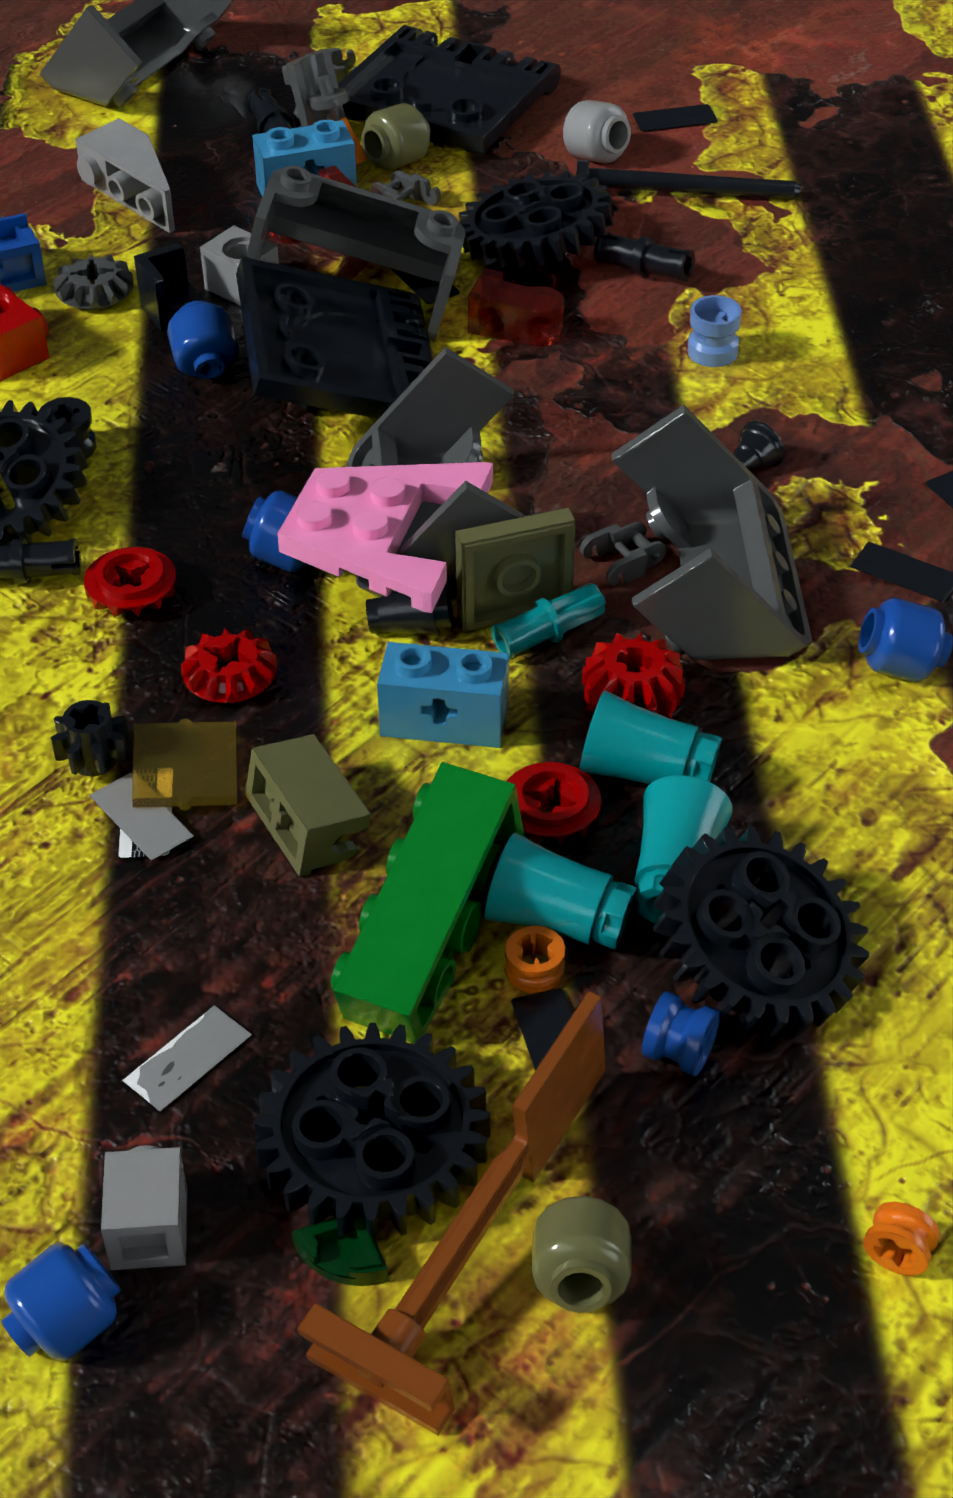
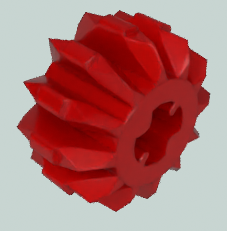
[582,632,685,719]

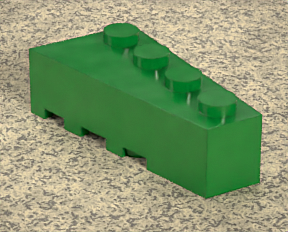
[331,762,525,1043]

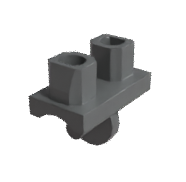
[282,49,349,128]

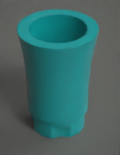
[580,690,722,784]
[635,775,733,923]
[485,832,637,949]

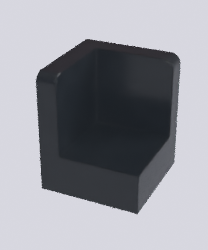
[134,243,205,331]

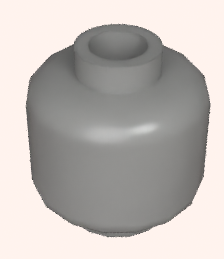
[563,100,631,164]

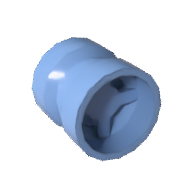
[687,295,742,367]

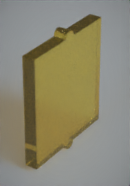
[132,719,237,811]

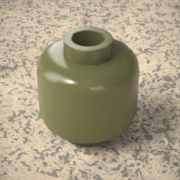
[361,103,430,170]
[531,1196,632,1313]

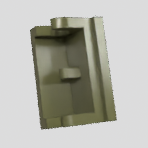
[245,734,371,877]

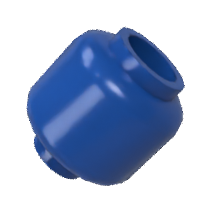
[167,301,239,379]
[242,490,306,573]
[858,598,953,682]
[1,1243,122,1361]

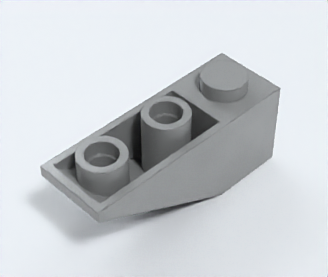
[75,118,175,233]

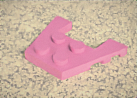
[278,462,493,613]

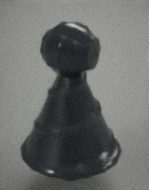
[733,421,785,471]

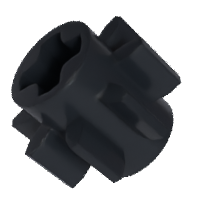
[50,700,130,776]

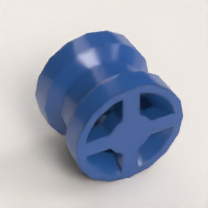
[642,991,720,1076]

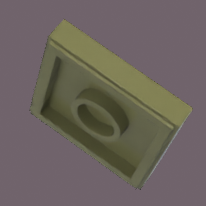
[455,508,575,632]

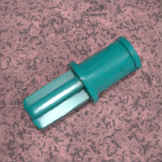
[491,583,606,659]

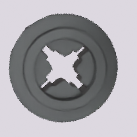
[53,254,134,310]

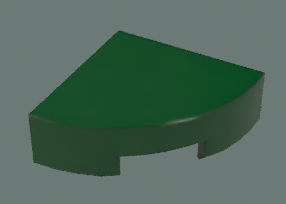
[292,1216,388,1286]

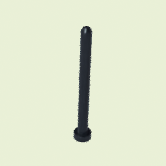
[576,160,800,200]

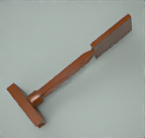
[297,991,606,1436]

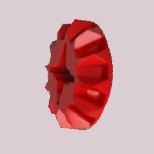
[84,547,177,617]
[181,627,277,703]
[507,762,602,846]

